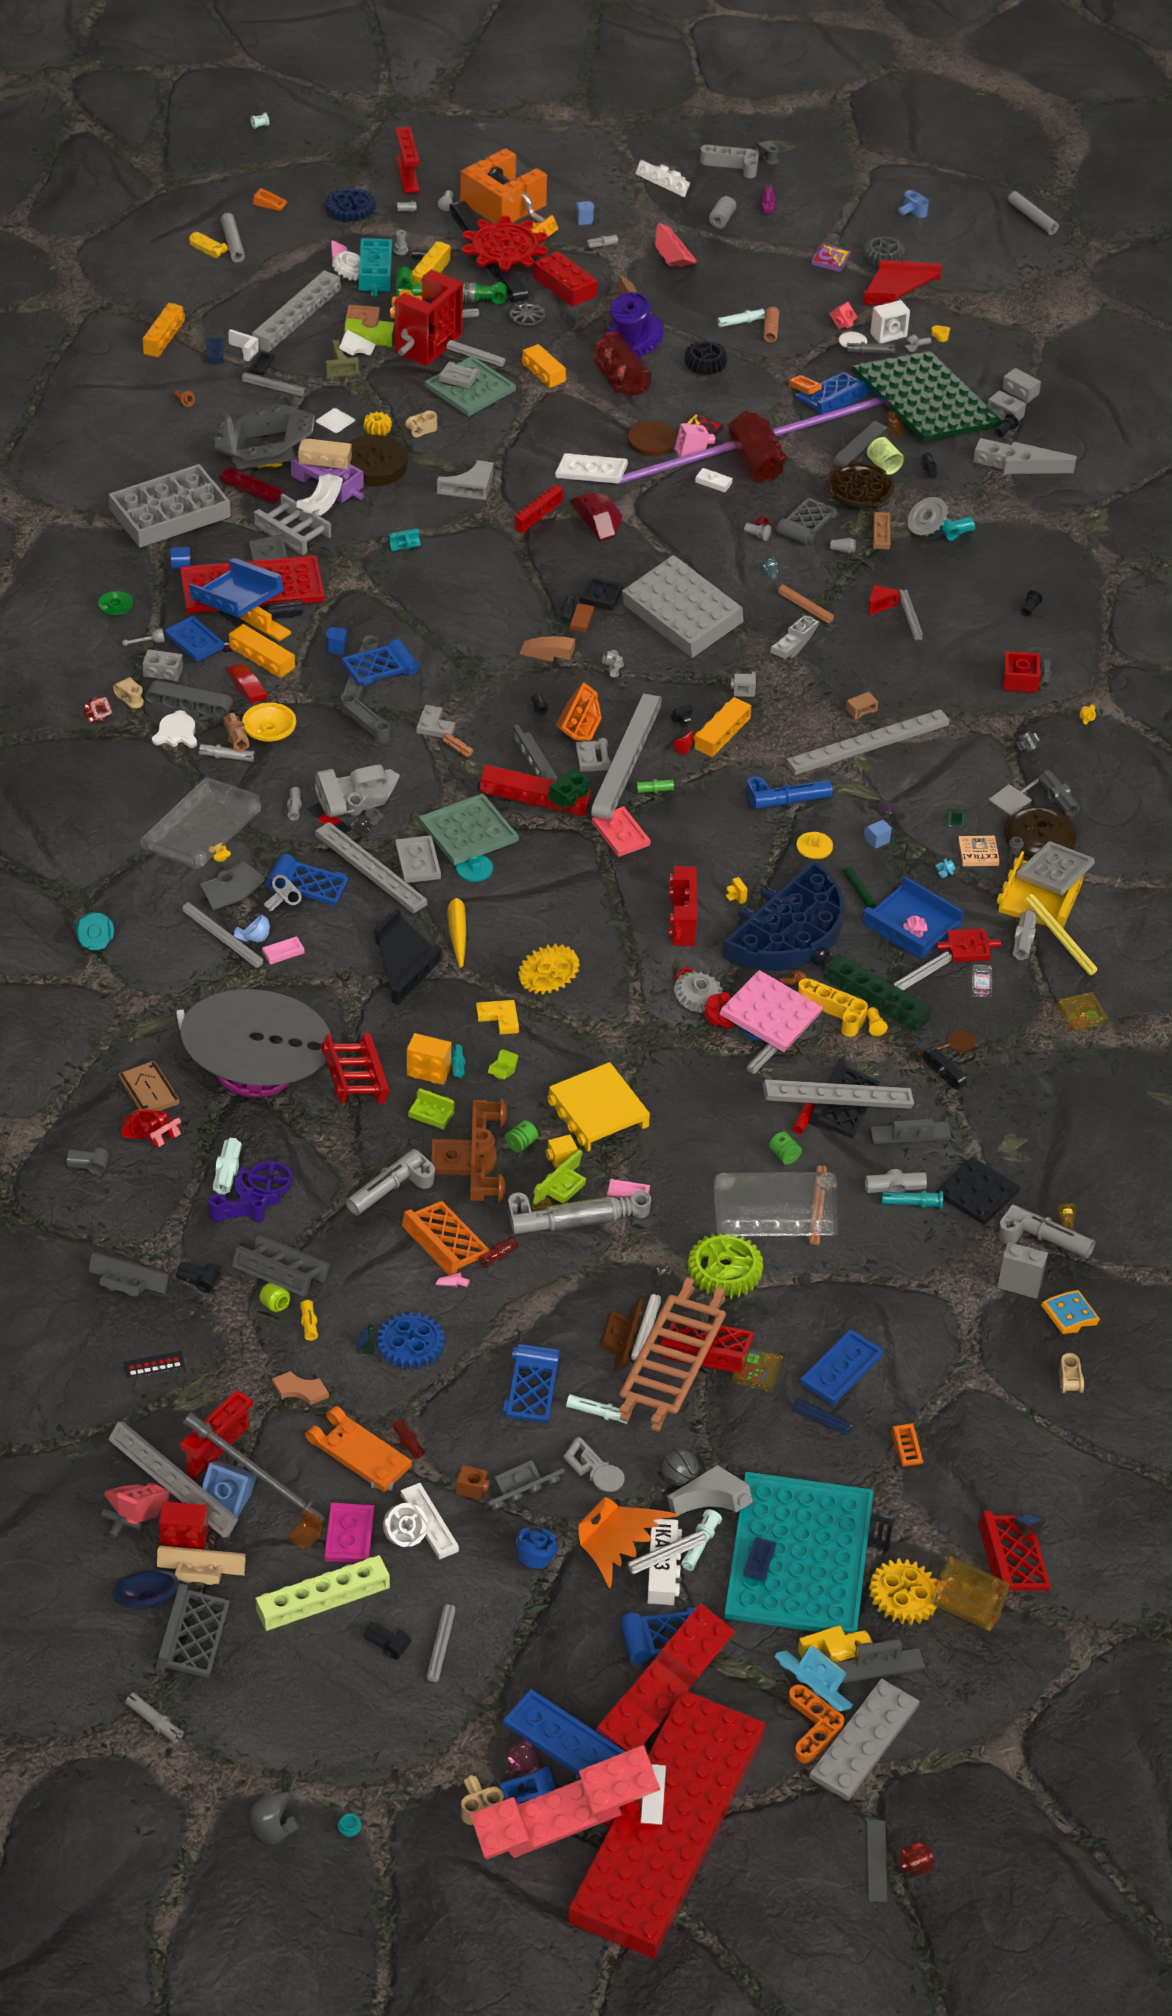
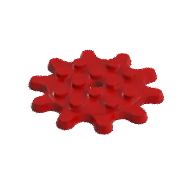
[462,216,548,272]

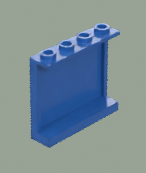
[189,558,284,617]
[862,876,964,960]

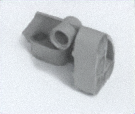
[315,765,400,817]

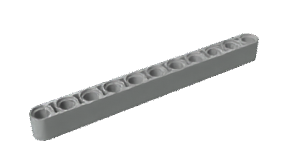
[591,693,662,820]

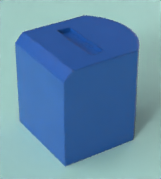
[171,547,190,570]
[326,627,347,655]

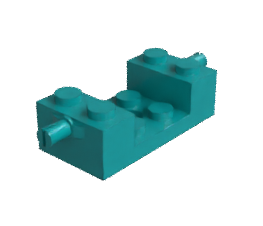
[359,238,392,297]

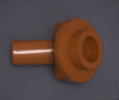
[174,390,195,407]
[779,970,807,989]

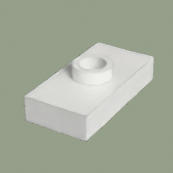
[695,468,733,492]

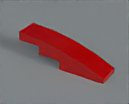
[226,663,267,703]

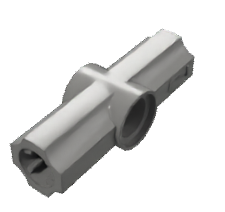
[1013,910,1037,961]
[865,1169,927,1193]

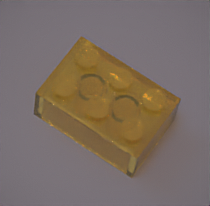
[930,1556,1010,1631]

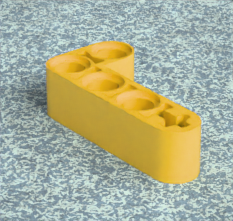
[798,978,868,1037]

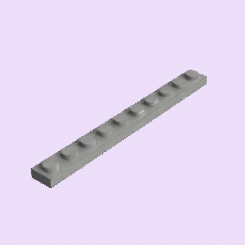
[786,709,950,775]

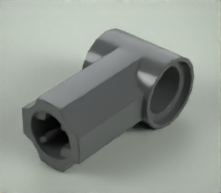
[67,1148,109,1175]

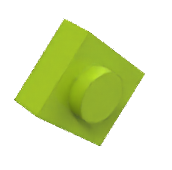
[488,1049,518,1079]

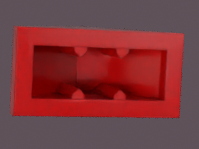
[868,585,900,615]

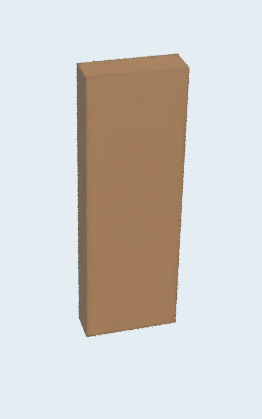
[873,512,890,550]

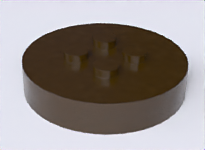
[348,435,407,486]

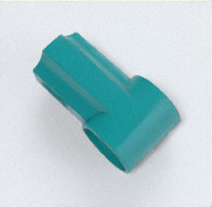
[939,516,975,541]

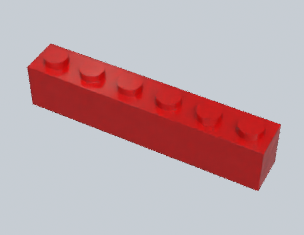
[479,765,591,817]

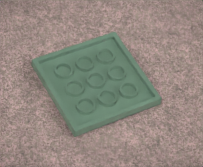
[425,356,516,417]
[419,793,519,865]

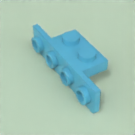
[774,1646,853,1711]

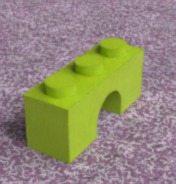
[344,318,394,347]

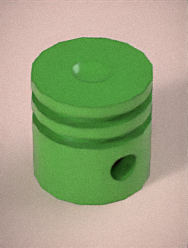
[505,1120,538,1153]
[769,1131,802,1165]

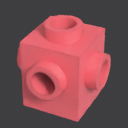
[829,302,858,329]

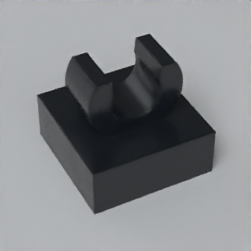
[671,704,693,727]

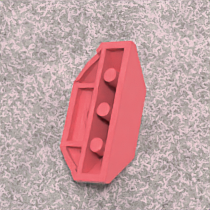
[655,223,697,267]
[104,1483,171,1524]

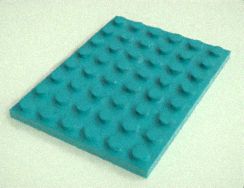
[724,1472,873,1635]

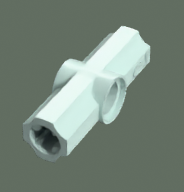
[213,1138,242,1195]

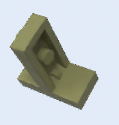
[326,340,359,378]

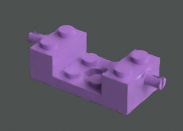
[291,455,364,503]

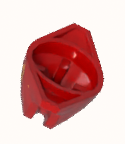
[121,1109,166,1139]

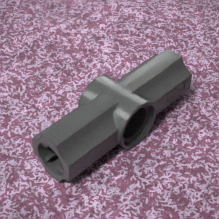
[1038,770,1080,817]

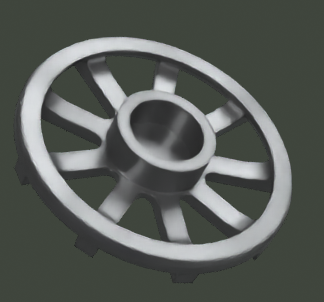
[510,302,545,326]

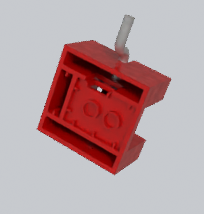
[394,269,463,366]

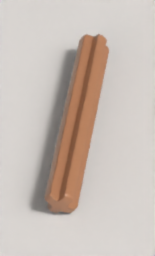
[778,585,834,624]

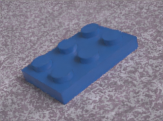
[165,616,224,662]

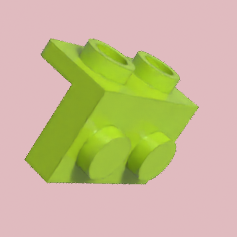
[408,1088,454,1130]

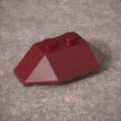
[570,492,623,541]

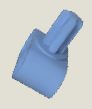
[898,190,929,218]

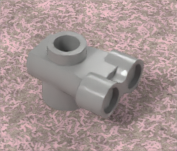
[602,650,624,678]

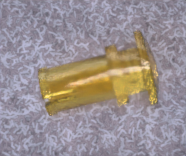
[1057,1203,1077,1231]

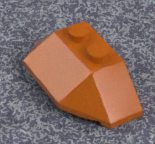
[556,682,602,742]

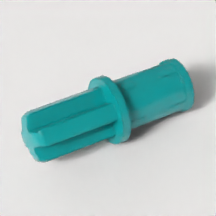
[451,1044,466,1078]

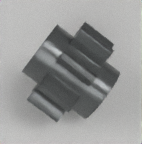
[1016,730,1039,752]

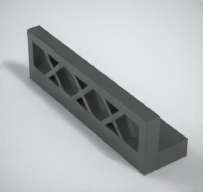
[513,724,557,781]

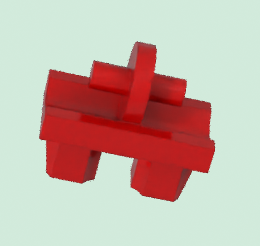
[142,1112,181,1147]

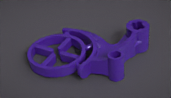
[209,1161,292,1222]

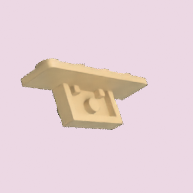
[157,1546,246,1585]

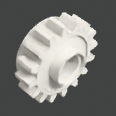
[332,251,360,281]

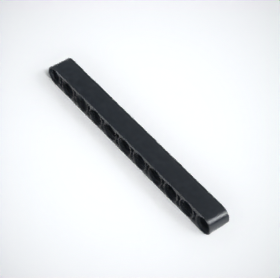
[449,201,528,302]

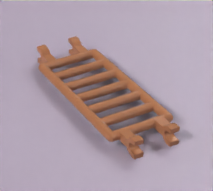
[619,1277,726,1432]

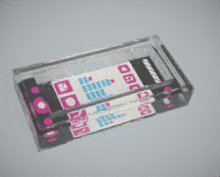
[972,964,992,998]

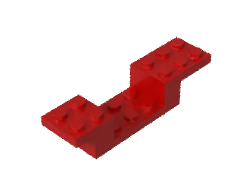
[596,1603,735,1752]

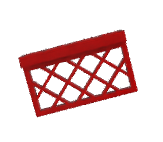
[661,1321,754,1374]
[180,1390,253,1481]
[978,1511,1051,1595]

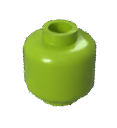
[259,1283,290,1312]

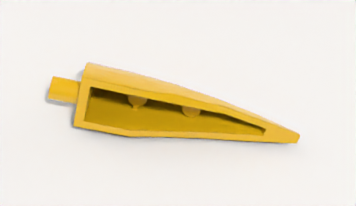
[447,898,466,968]

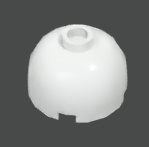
[383,1503,428,1547]

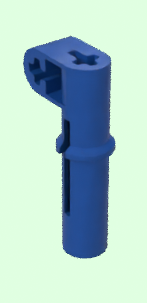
[746,776,833,810]

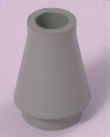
[830,537,856,554]

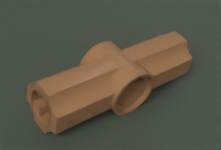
[223,713,249,752]

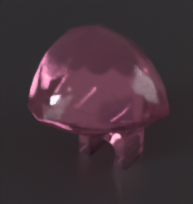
[505,1741,540,1776]

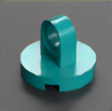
[76,912,114,950]

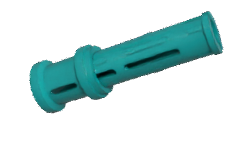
[882,1190,943,1209]

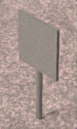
[988,778,1039,815]

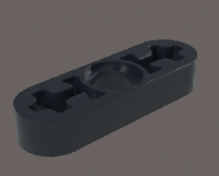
[923,1047,967,1090]

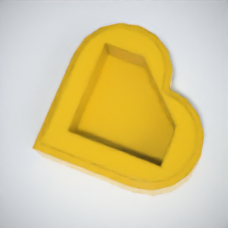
[931,326,950,342]

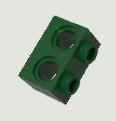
[548,769,590,810]

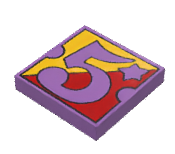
[811,244,851,272]

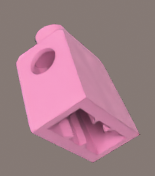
[674,423,715,457]

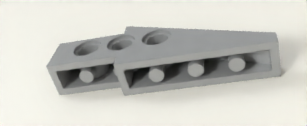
[973,438,1077,474]

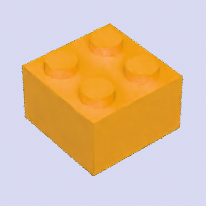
[407,1033,451,1085]

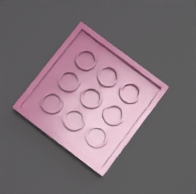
[720,970,823,1052]

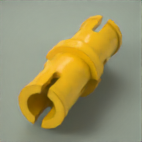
[300,1300,318,1341]

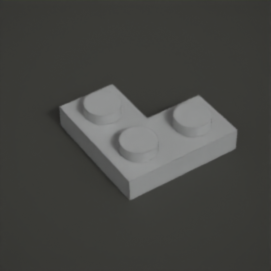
[416,705,455,738]

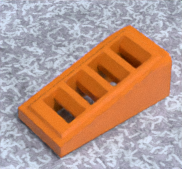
[252,188,288,211]
[890,1423,923,1467]

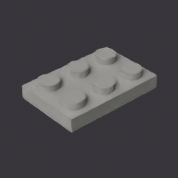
[395,835,441,883]

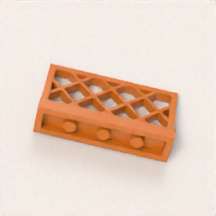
[402,1201,490,1275]

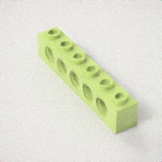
[256,1555,390,1631]

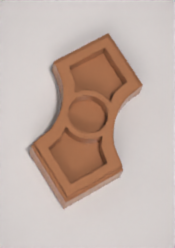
[272,1371,329,1405]

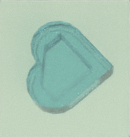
[763,557,777,579]

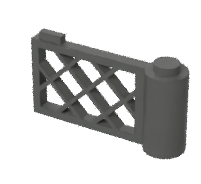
[776,498,838,546]

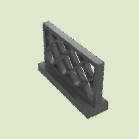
[156,1583,230,1678]

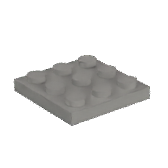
[1016,841,1095,895]

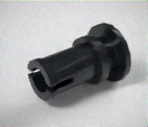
[995,414,1019,437]
[1021,590,1043,616]

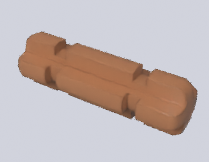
[443,734,473,757]

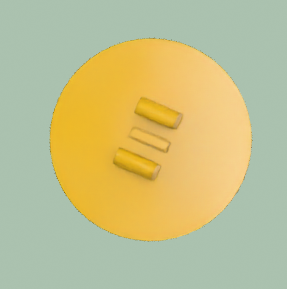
[796,832,833,859]

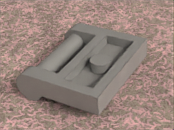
[439,361,480,389]
[576,738,611,772]

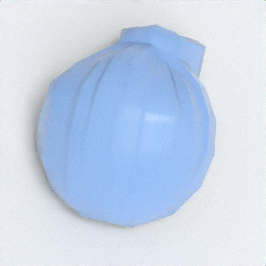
[234,914,270,942]

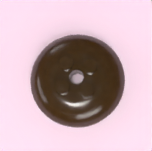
[827,462,894,508]
[1004,806,1077,858]

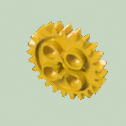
[518,944,580,995]
[869,1558,941,1625]

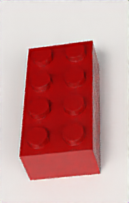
[533,251,598,307]

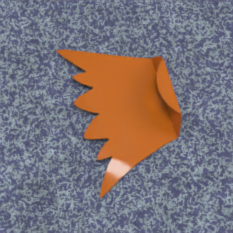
[579,1497,679,1588]

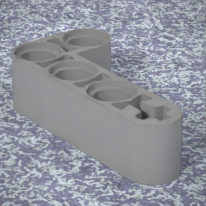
[700,145,759,178]

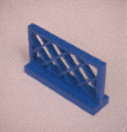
[796,372,870,415]

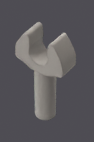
[905,335,931,352]

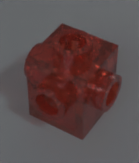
[84,696,112,723]

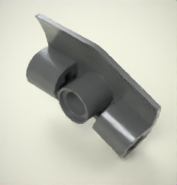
[197,861,265,910]

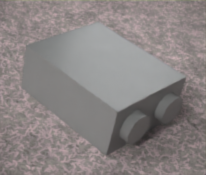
[998,1242,1048,1299]

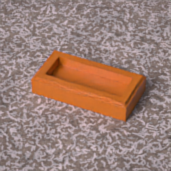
[788,375,821,395]

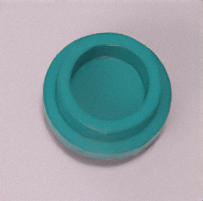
[338,1814,361,1837]

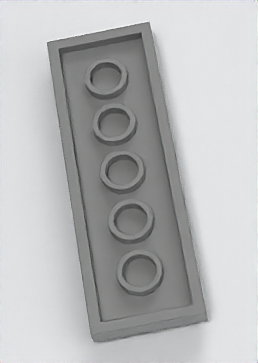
[809,1678,920,1801]

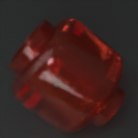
[899,1842,935,1877]

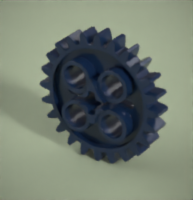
[326,187,375,222]

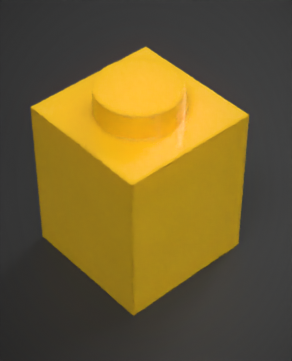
[546,1135,578,1167]

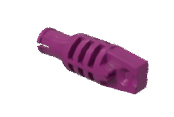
[762,185,775,214]

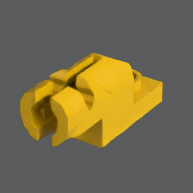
[798,1625,872,1662]

